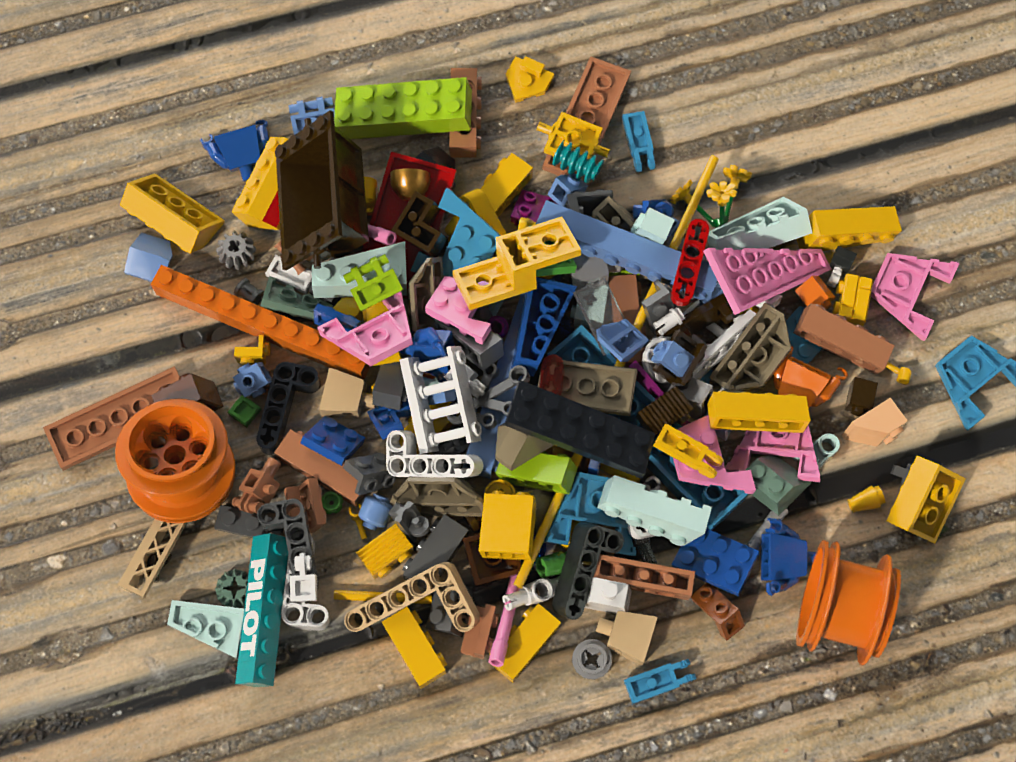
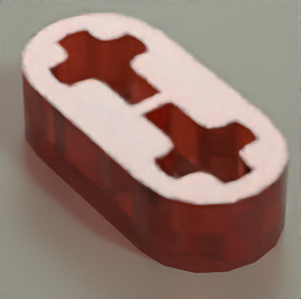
[539,354,565,396]

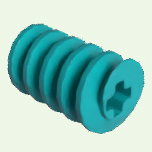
[552,140,604,183]

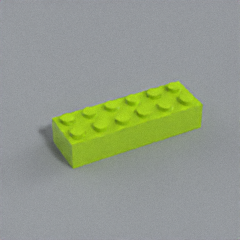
[334,77,472,139]

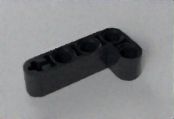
[256,362,321,455]

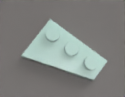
[167,600,244,659]

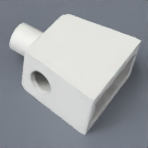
[585,578,632,614]

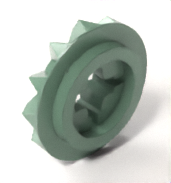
[215,569,248,608]

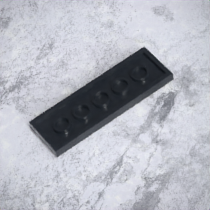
[504,380,655,479]

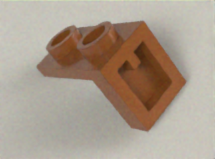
[691,583,745,641]

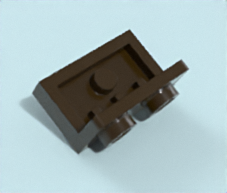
[652,330,708,386]

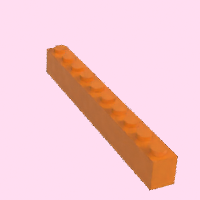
[150,265,371,380]

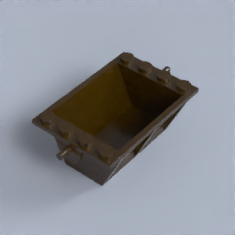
[275,110,369,271]

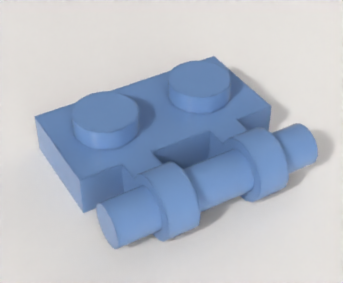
[288,96,335,135]

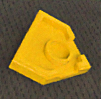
[506,56,554,103]

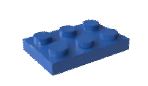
[672,528,760,597]

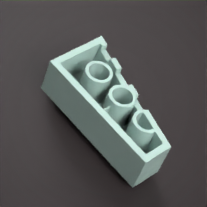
[707,197,812,250]
[312,242,407,298]
[597,475,712,546]

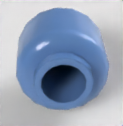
[358,493,393,531]

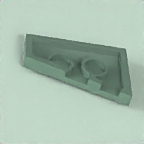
[260,276,333,322]

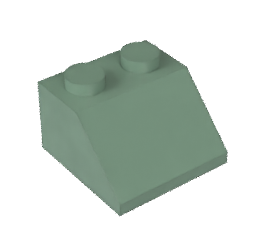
[746,455,811,516]

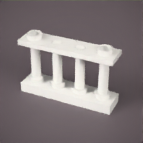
[653,299,756,380]
[400,346,482,454]

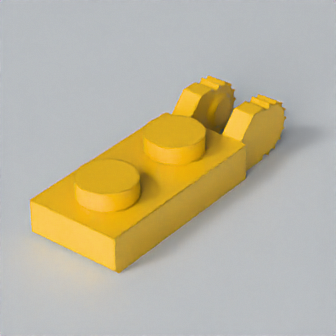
[653,424,723,479]

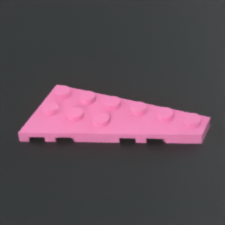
[703,248,832,315]

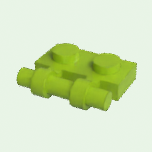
[343,254,403,311]

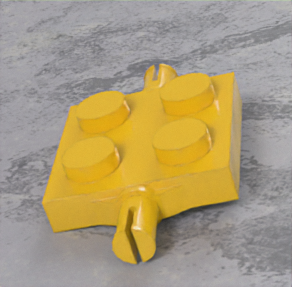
[537,112,610,159]

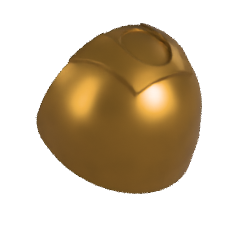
[390,169,430,201]

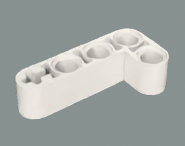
[386,430,483,477]
[281,531,331,631]

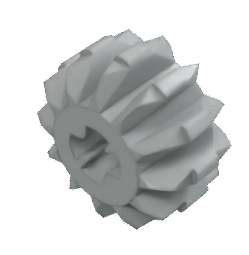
[216,230,256,271]

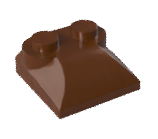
[463,534,521,587]

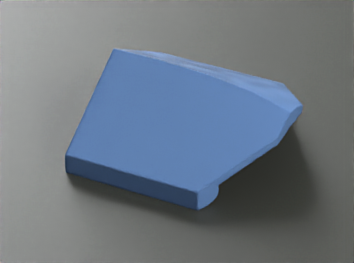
[124,232,173,282]
[596,319,649,362]

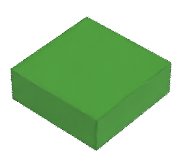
[227,395,262,428]

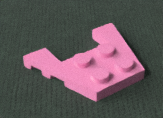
[871,253,959,341]
[425,276,511,345]
[317,292,413,366]
[673,415,756,494]
[725,425,821,482]

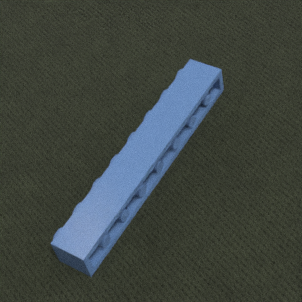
[536,200,717,301]

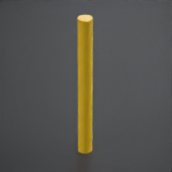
[333,590,432,604]

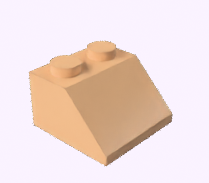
[841,398,908,447]

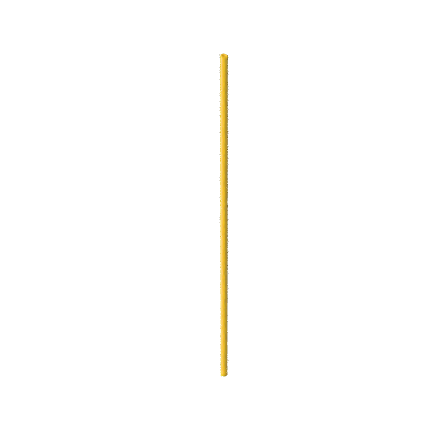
[513,155,719,589]

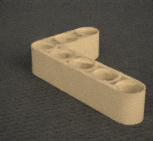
[344,562,480,632]

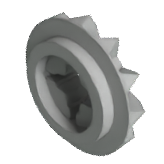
[572,639,612,680]

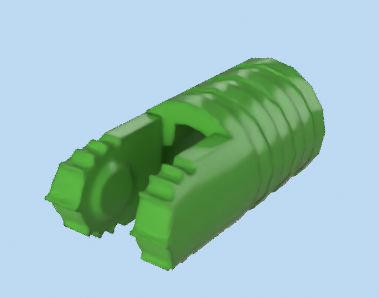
[535,551,583,579]

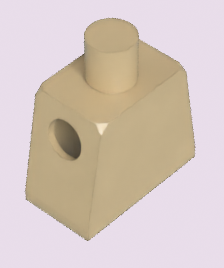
[319,368,376,418]
[595,611,658,666]

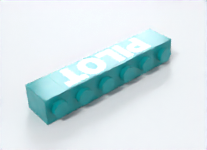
[235,533,288,687]

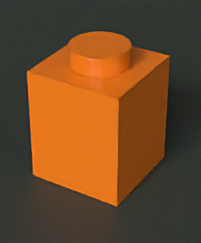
[794,276,836,310]

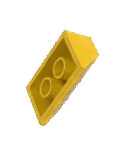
[886,456,966,544]

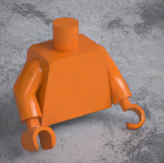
[773,346,848,409]

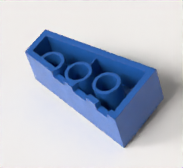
[511,277,577,377]

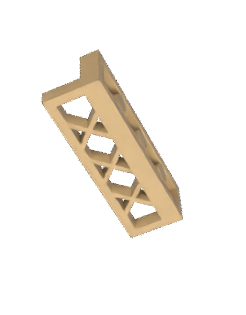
[117,519,187,598]

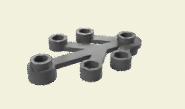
[447,363,530,430]

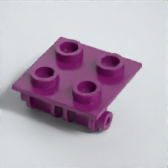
[510,189,557,226]

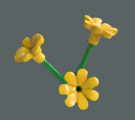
[670,165,752,228]

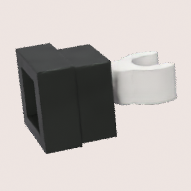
[826,246,857,288]

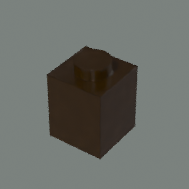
[845,377,878,416]

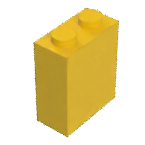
[479,491,537,560]

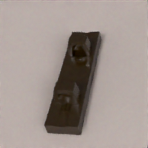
[656,293,734,338]

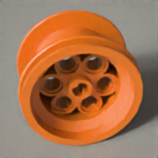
[115,399,236,523]
[796,540,901,666]

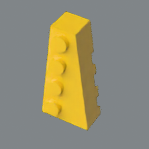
[797,206,902,251]

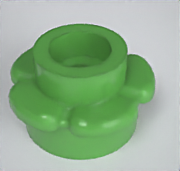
[321,491,343,514]

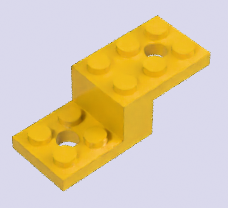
[453,217,581,310]

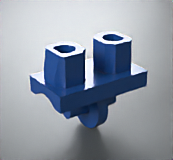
[633,199,674,219]

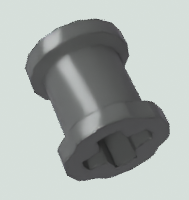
[234,278,264,305]

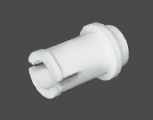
[653,307,685,336]

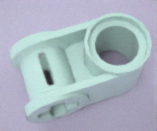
[793,433,840,469]

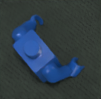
[200,120,269,182]
[400,327,455,383]
[761,518,816,596]

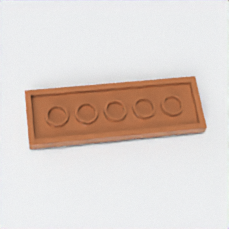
[542,56,631,181]
[43,366,180,471]

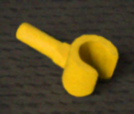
[886,362,912,385]
[348,504,367,540]

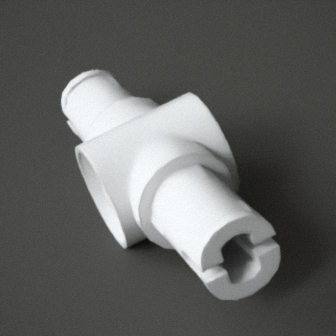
[502,576,560,611]

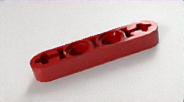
[670,219,709,307]

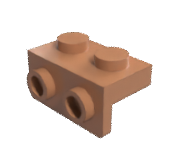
[284,478,327,533]
[461,604,499,659]

